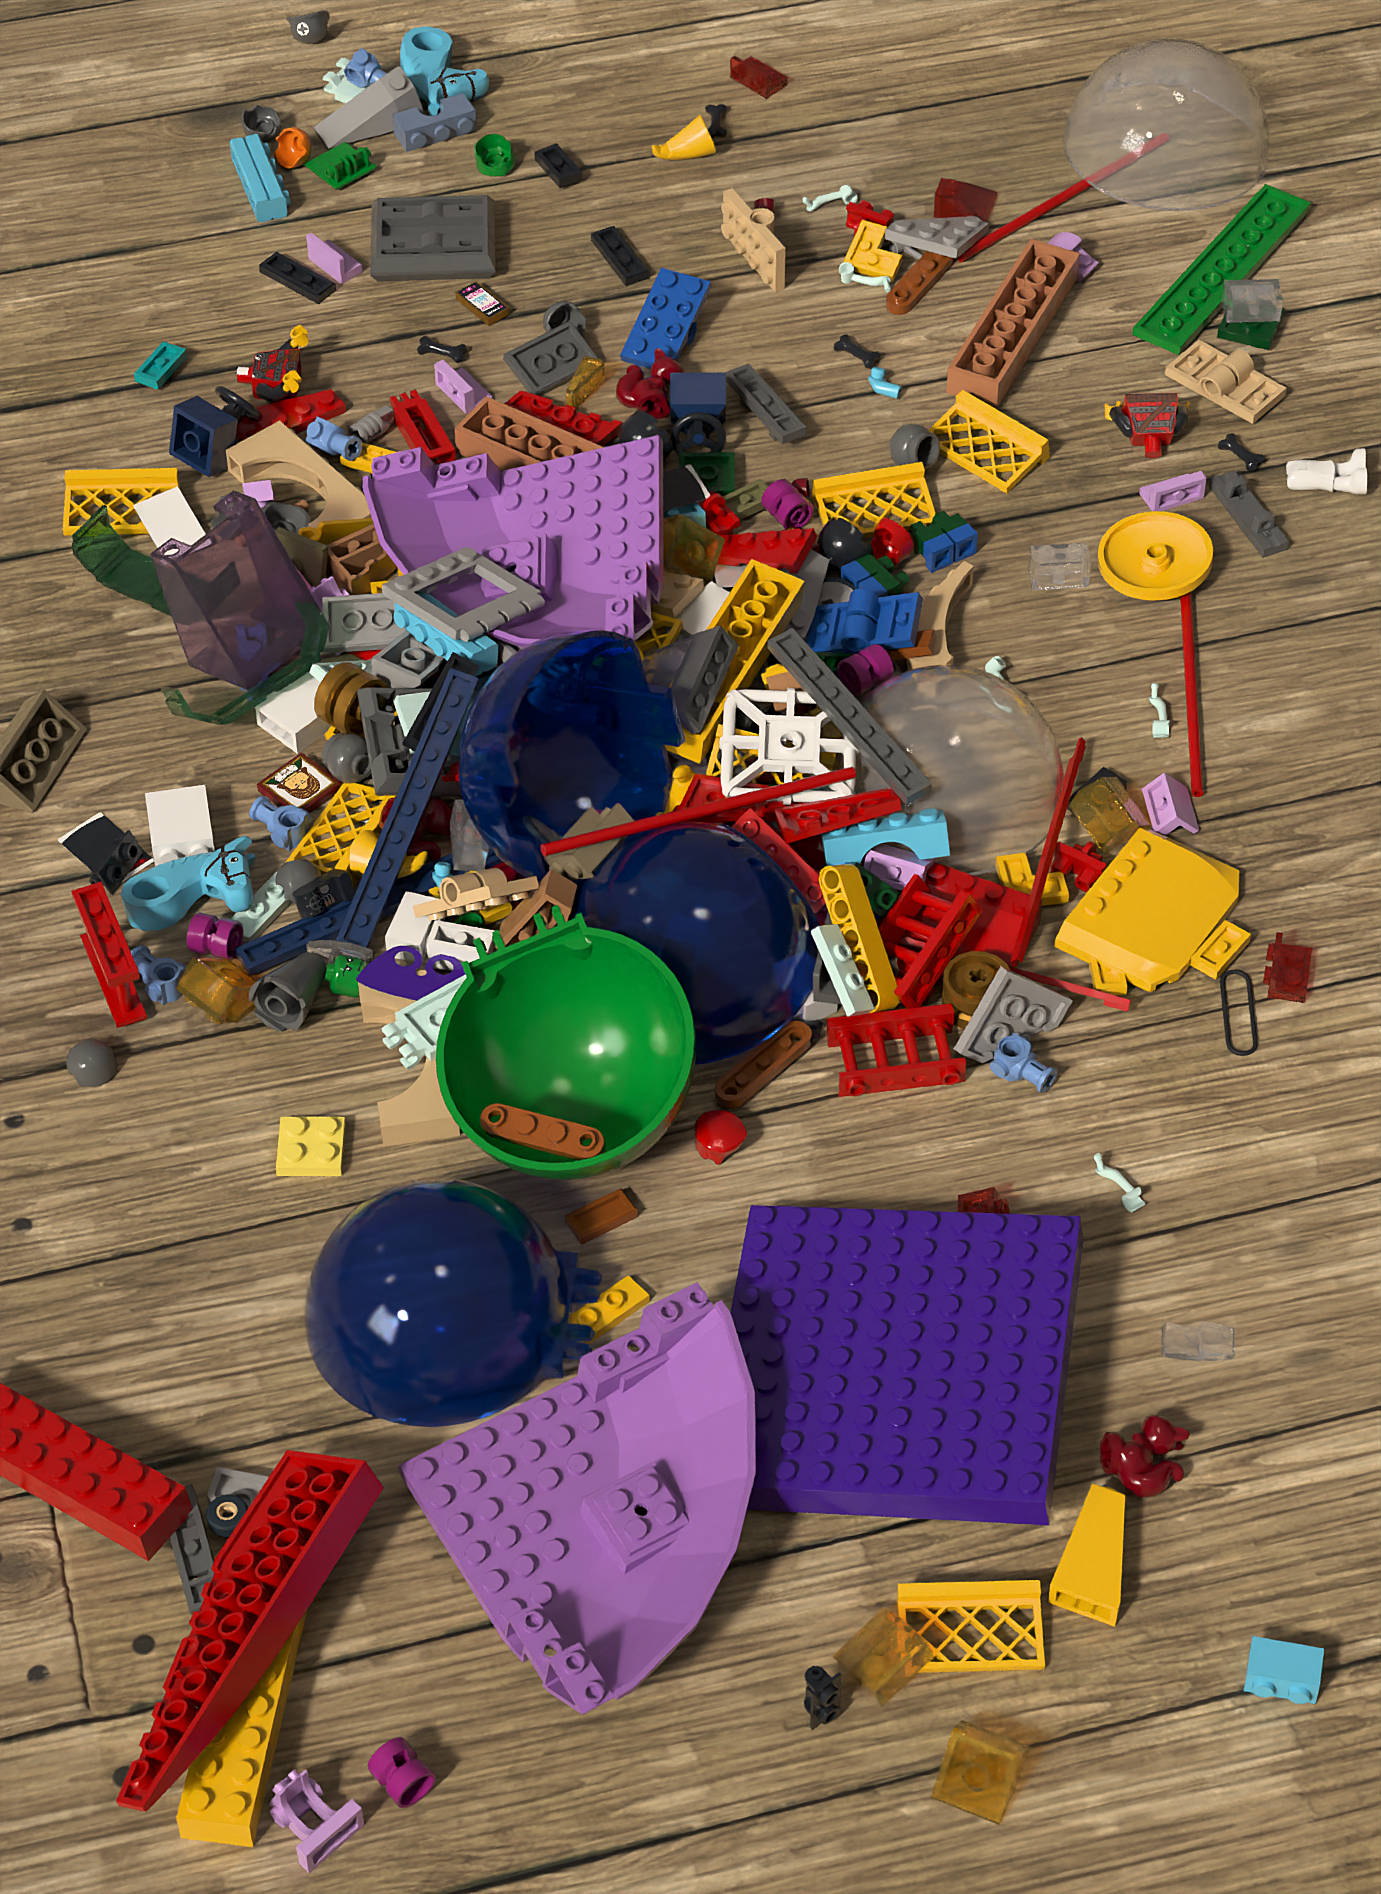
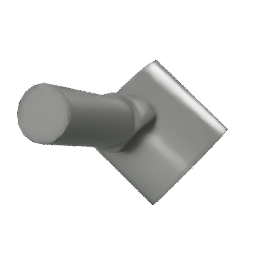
[889,241,923,260]

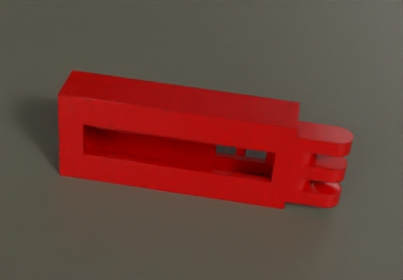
[389,389,456,465]

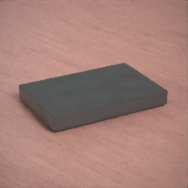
[503,321,601,396]

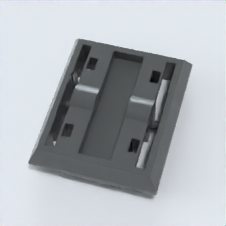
[370,195,495,282]
[357,688,510,797]

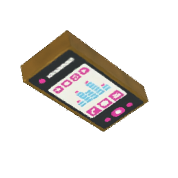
[455,281,510,326]

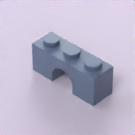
[393,93,477,152]

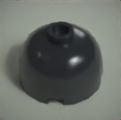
[619,410,674,461]
[817,516,874,572]

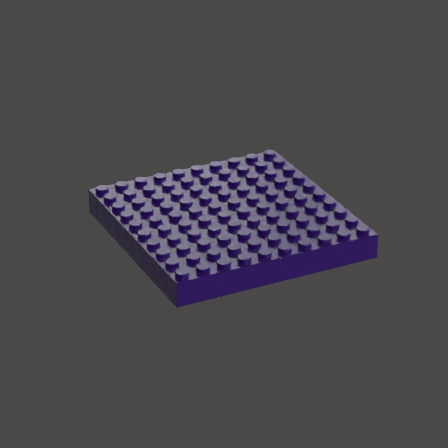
[730,1205,1084,1525]

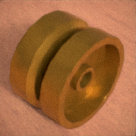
[314,662,388,736]
[942,951,1010,1030]

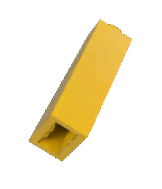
[1048,1484,1125,1626]

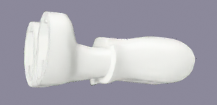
[1286,448,1367,495]

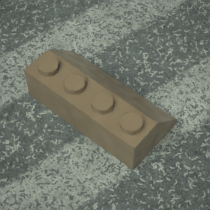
[0,690,87,813]

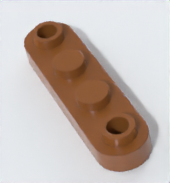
[886,251,953,315]
[715,1021,812,1108]
[480,1103,606,1160]

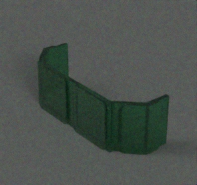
[72,504,239,624]
[161,601,330,725]

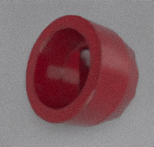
[754,198,775,214]
[791,478,810,500]

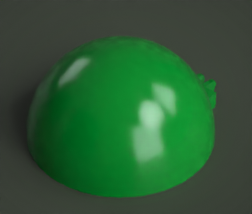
[436,905,696,1180]

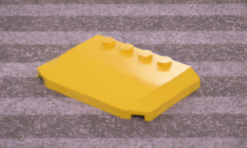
[1055,827,1239,992]

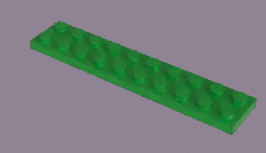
[1132,184,1311,355]

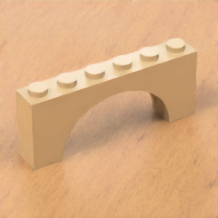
[226,421,372,528]
[358,970,460,1147]

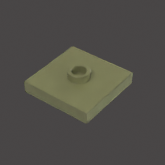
[271,527,328,587]

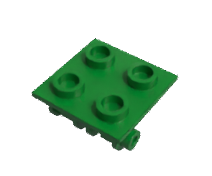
[304,142,377,190]

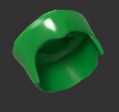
[474,134,517,176]

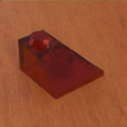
[933,178,997,222]

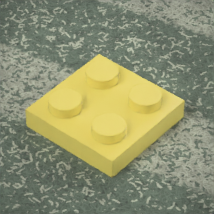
[276,1117,346,1176]

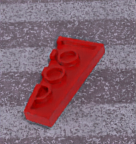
[236,389,346,442]
[504,390,623,447]
[705,528,817,574]
[678,773,809,821]
[774,788,901,844]

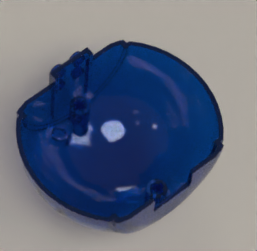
[459,630,686,892]
[568,821,820,1065]

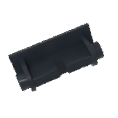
[89,830,144,895]
[804,1666,842,1731]

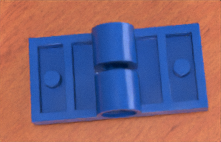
[620,268,712,369]
[806,589,923,654]

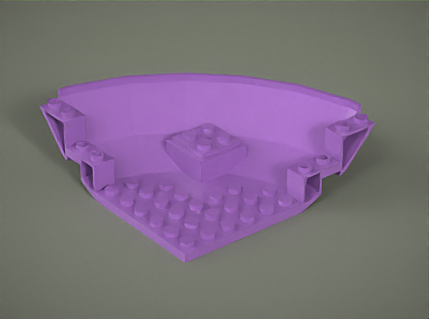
[363,435,664,652]
[398,1282,756,1715]

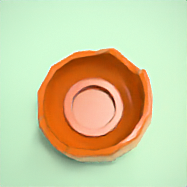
[274,127,312,169]

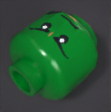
[324,954,367,998]

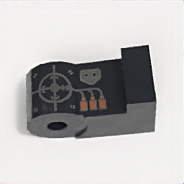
[292,869,356,918]

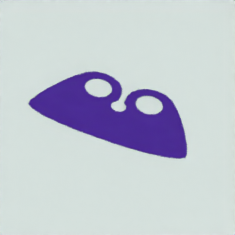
[356,945,465,1001]

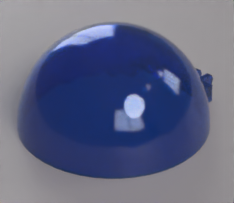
[305,1178,602,1427]

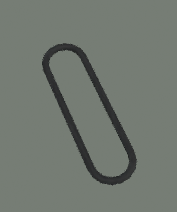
[1220,970,1258,1056]

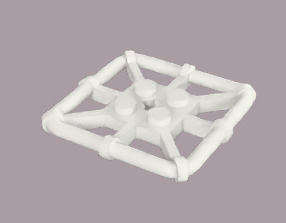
[719,688,859,805]

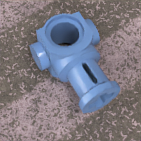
[344,48,387,88]
[305,417,362,461]
[249,796,313,851]
[131,945,190,1005]
[990,1033,1058,1093]

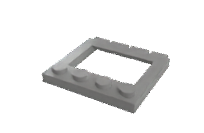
[382,547,545,642]

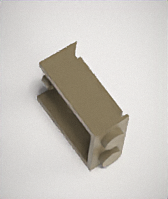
[543,803,634,880]

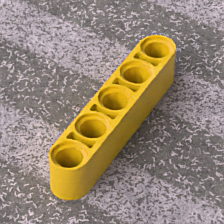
[819,863,899,1013]

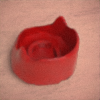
[870,517,914,567]
[694,1110,747,1165]

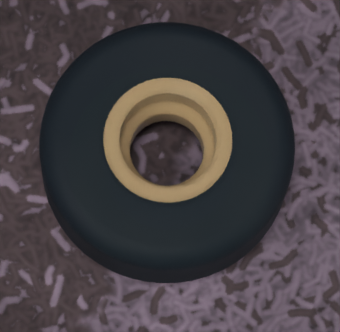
[206,1494,248,1537]

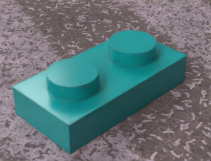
[134,341,187,390]

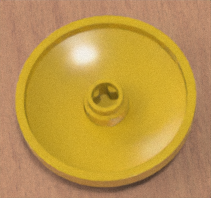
[1098,511,1213,601]

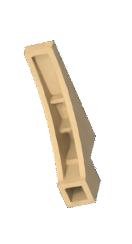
[906,561,974,693]

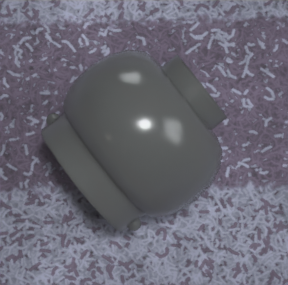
[889,424,940,469]
[322,733,371,784]

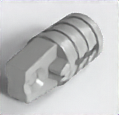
[348,405,394,444]

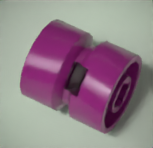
[761,479,813,529]
[837,644,894,695]
[187,912,244,960]
[367,1737,436,1808]

